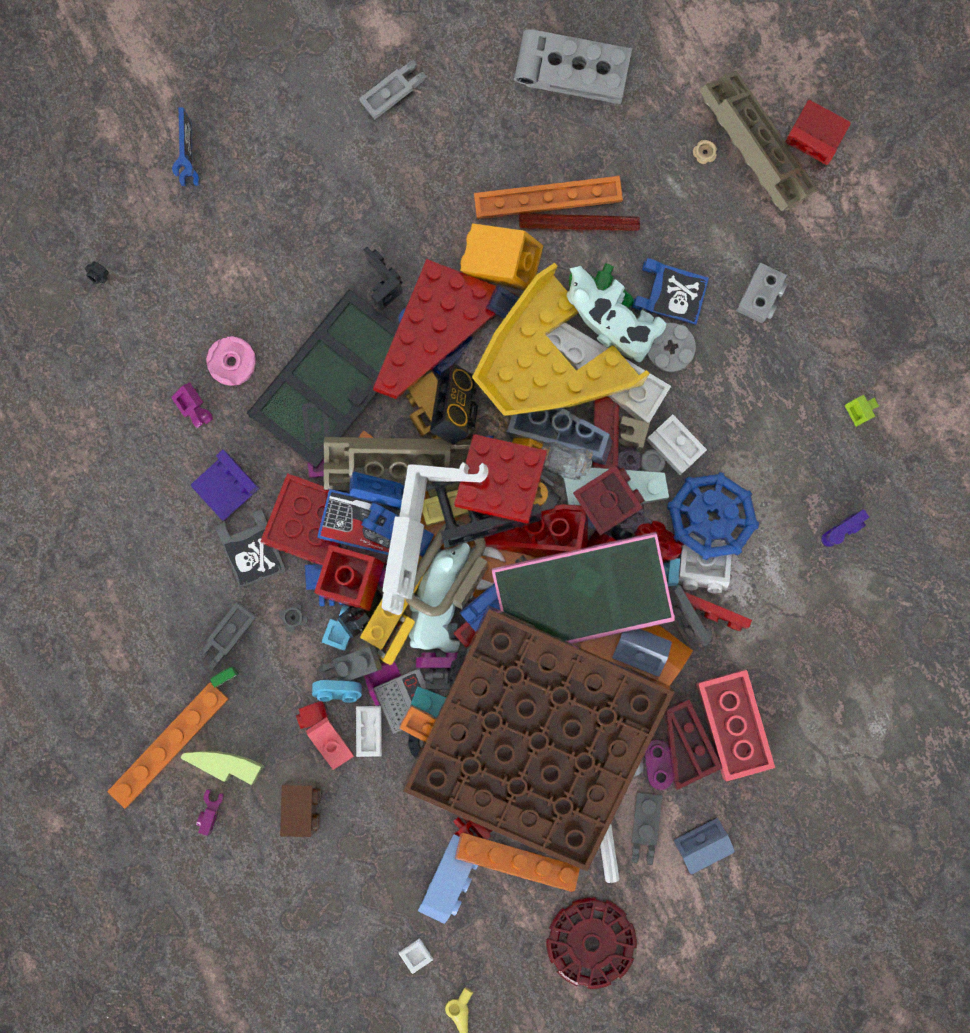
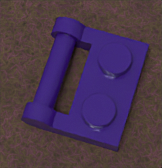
[821,509,870,547]

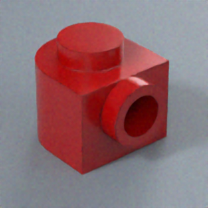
[296,701,329,729]

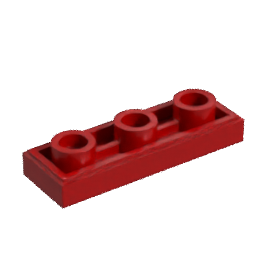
[684,592,752,632]

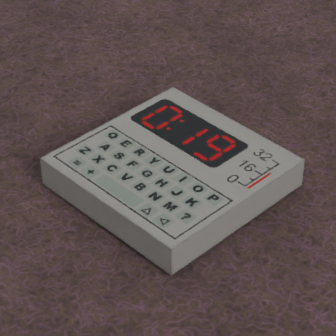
[374,668,429,734]

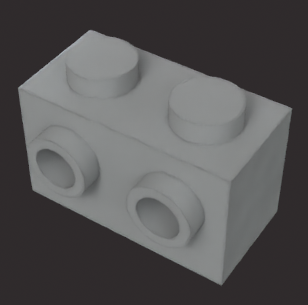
[736,263,788,323]

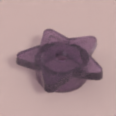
[620,504,652,533]

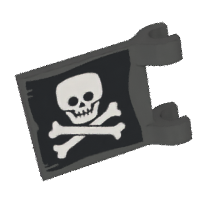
[215,508,286,588]

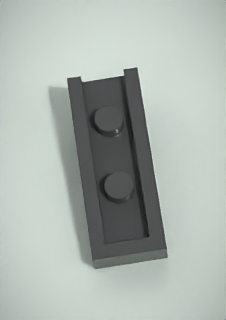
[657,585,712,647]

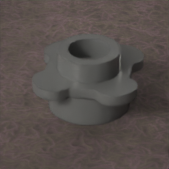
[279,603,308,632]

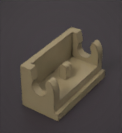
[618,416,650,452]

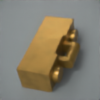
[406,372,471,440]

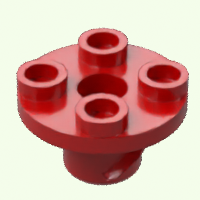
[635,521,684,567]

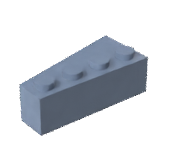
[507,408,612,465]

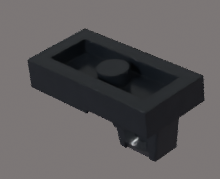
[337,588,383,638]

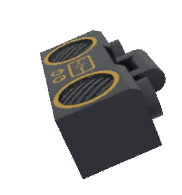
[430,363,478,445]

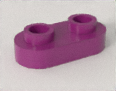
[416,653,458,669]
[644,739,673,790]

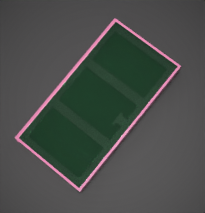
[492,532,675,644]

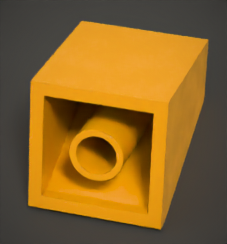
[460,223,544,291]

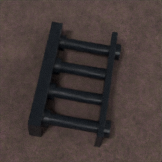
[427,481,542,549]

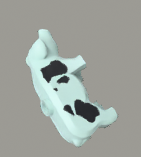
[567,266,666,362]

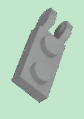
[359,60,427,120]

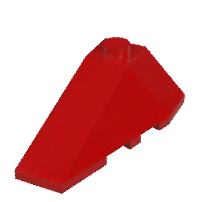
[484,504,588,563]

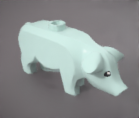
[409,543,473,653]

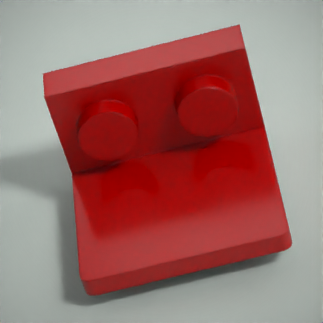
[785,100,851,165]

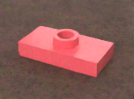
[306,717,354,770]

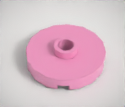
[206,336,256,386]

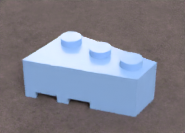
[418,834,478,924]

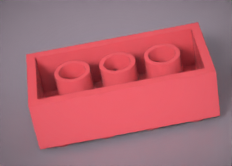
[695,670,775,781]

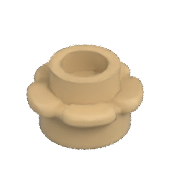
[693,140,717,164]

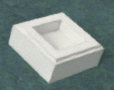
[399,938,434,974]

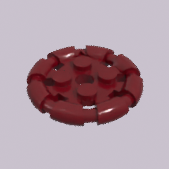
[546,897,637,989]

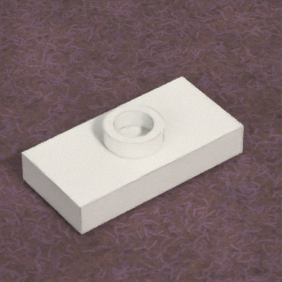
[356,706,382,757]

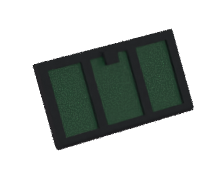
[247,289,398,469]

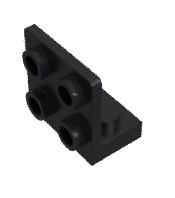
[363,247,403,311]

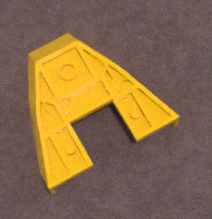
[472,263,650,416]

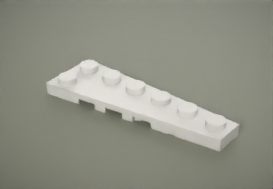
[546,323,671,423]

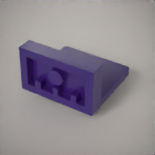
[191,450,260,521]

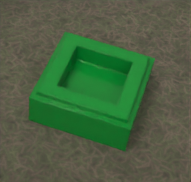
[210,667,239,688]

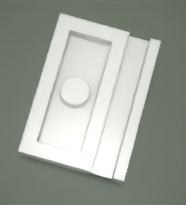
[646,415,707,475]

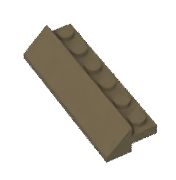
[699,70,818,211]
[324,437,472,491]

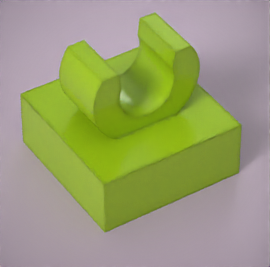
[844,395,879,427]

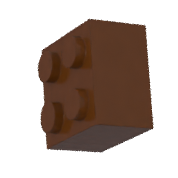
[280,781,321,837]

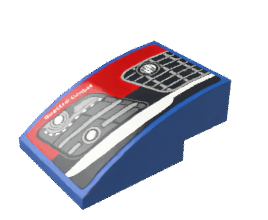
[317,489,401,555]

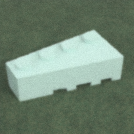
[561,466,669,506]

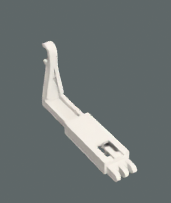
[382,462,488,615]

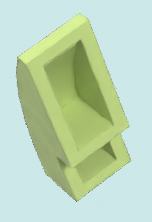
[181,751,264,785]

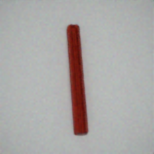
[519,213,640,231]

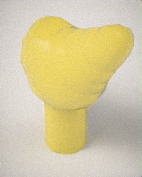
[445,987,473,1033]

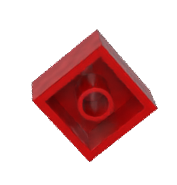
[314,545,384,611]

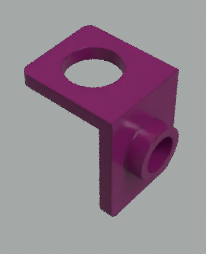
[364,660,401,706]

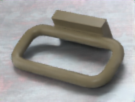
[405,521,488,617]

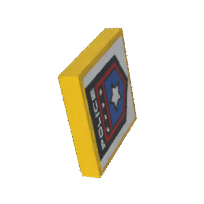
[377,614,415,665]

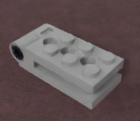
[514,30,632,104]

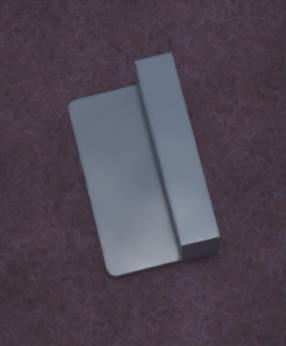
[612,629,672,677]
[673,818,735,874]

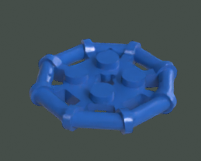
[667,472,759,560]

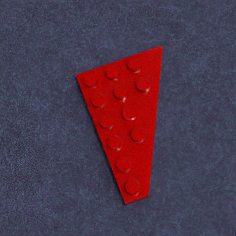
[373,259,515,399]

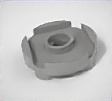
[647,323,696,373]

